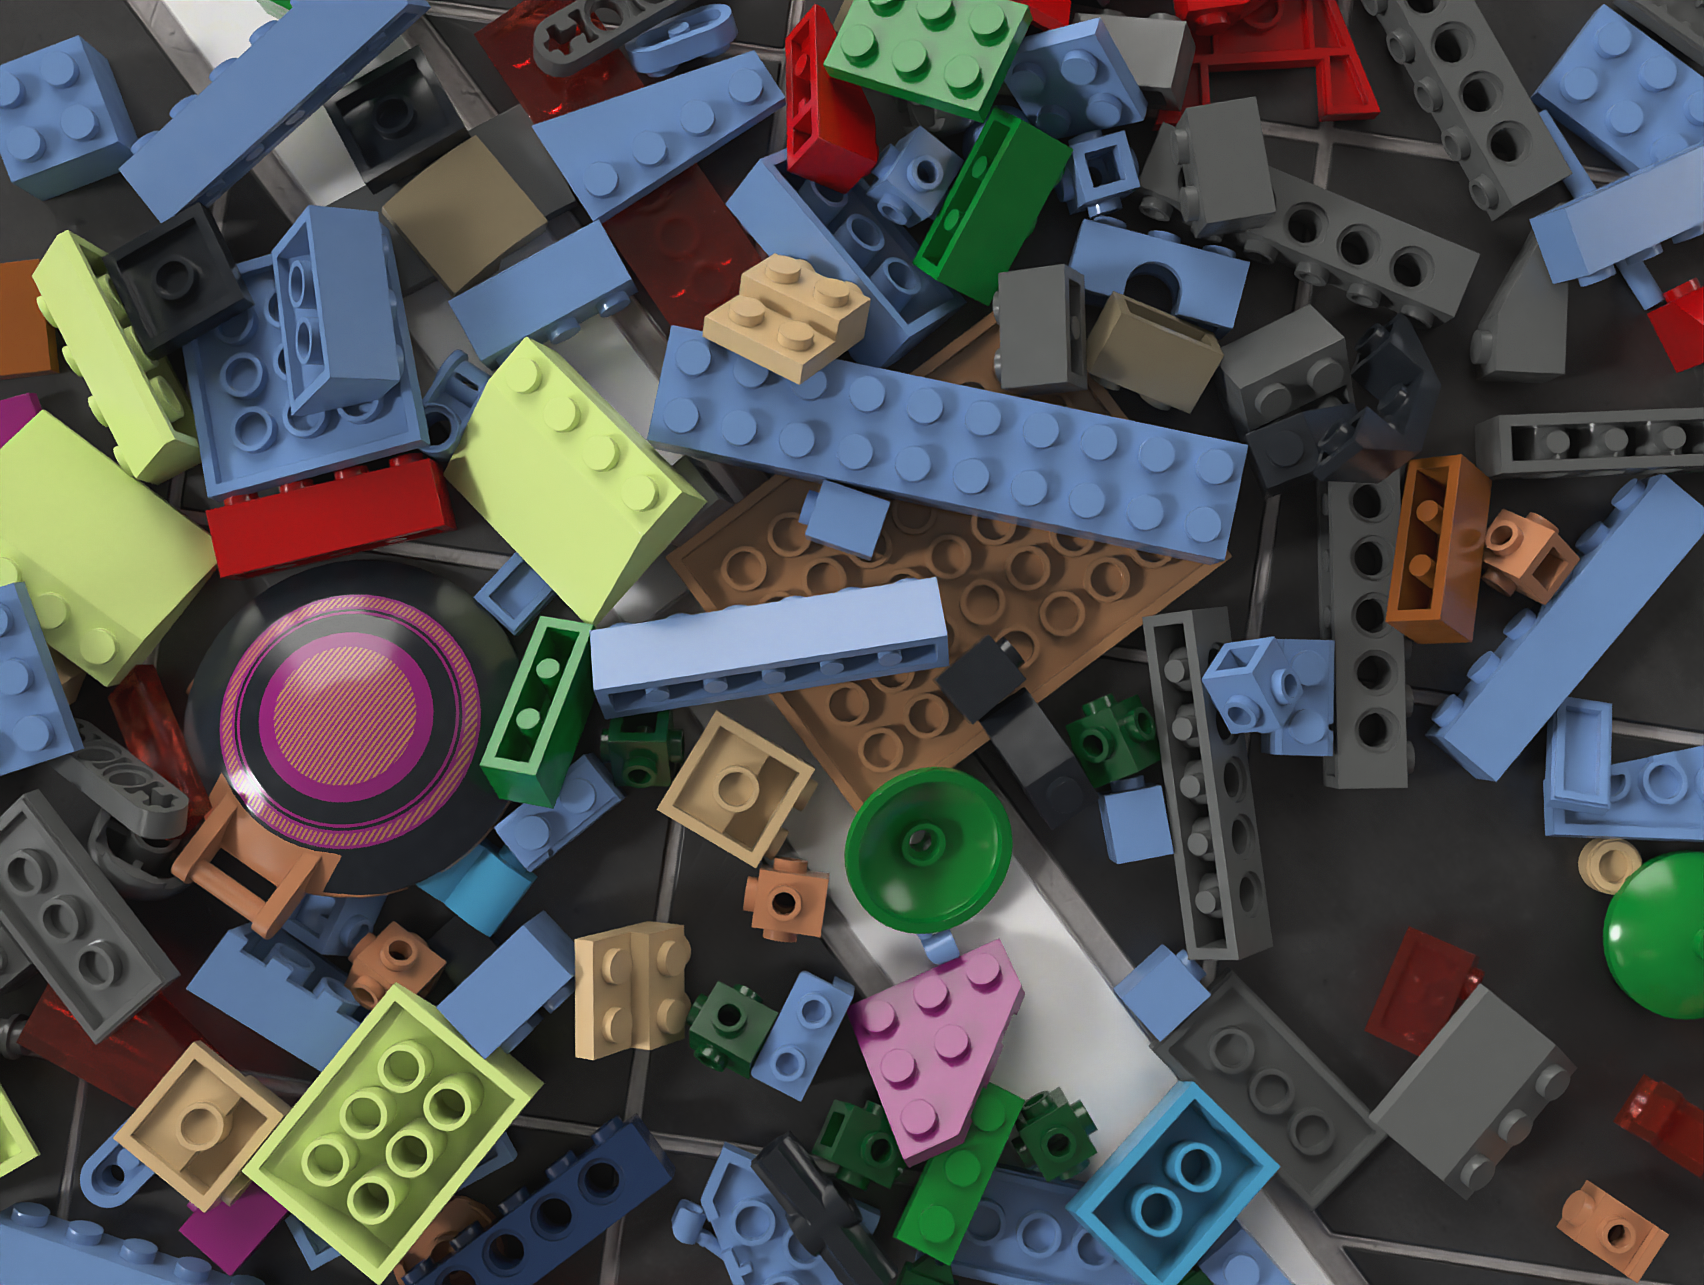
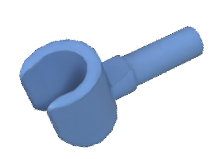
[916,929,960,965]
[671,1199,724,1261]

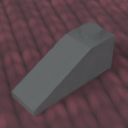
[1470,203,1569,384]

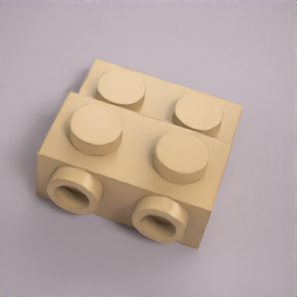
[702,253,871,385]
[657,709,818,868]
[575,921,691,1060]
[113,1040,292,1213]

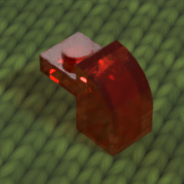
[1613,1074,1704,1182]

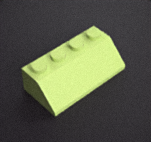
[32,230,202,485]

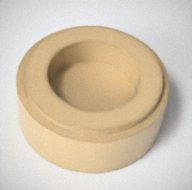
[1578,838,1642,895]

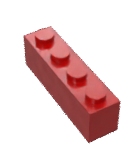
[205,453,457,581]

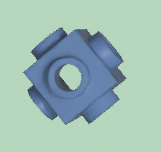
[865,125,964,228]
[1054,130,1140,219]
[1201,636,1303,734]

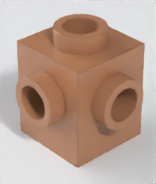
[1481,509,1580,605]
[743,856,830,942]
[344,921,447,1010]

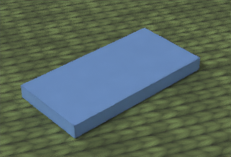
[915,1162,1141,1285]

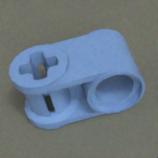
[418,349,491,462]

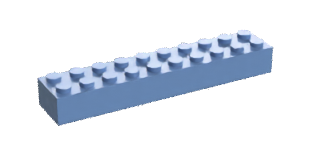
[647,325,1248,565]

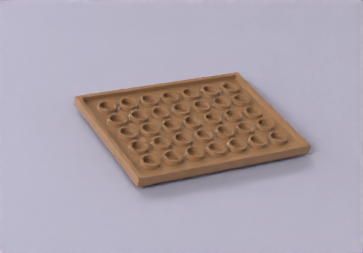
[665,312,1232,813]

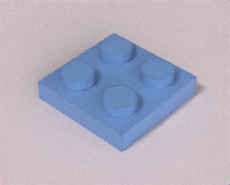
[1004,17,1148,139]

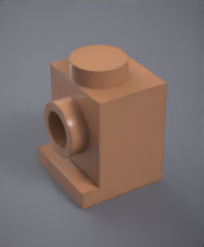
[1556,1180,1669,1283]

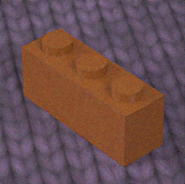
[1385,454,1492,644]

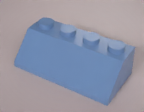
[725,148,967,369]

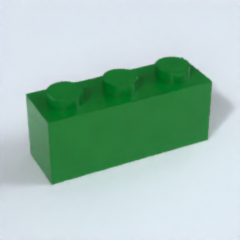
[912,107,1073,306]
[480,616,596,809]
[892,1082,1025,1266]

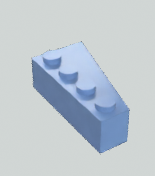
[186,922,372,1072]

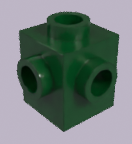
[1065,693,1161,788]
[600,709,685,788]
[685,981,779,1080]
[1011,1087,1098,1182]
[811,1099,907,1191]

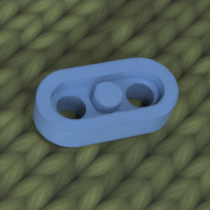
[625,4,738,77]
[80,1115,156,1208]

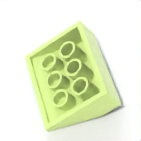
[443,336,708,627]
[0,410,218,687]
[242,982,544,1285]

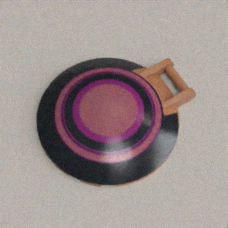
[171,560,520,940]

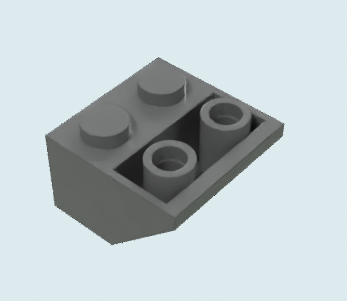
[1213,304,1355,444]

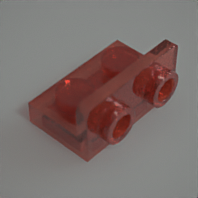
[1364,926,1485,1056]

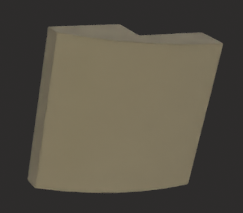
[382,135,548,298]

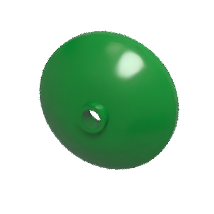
[844,767,1013,934]
[1603,850,1704,1020]

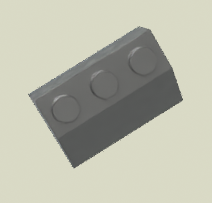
[1368,984,1577,1201]

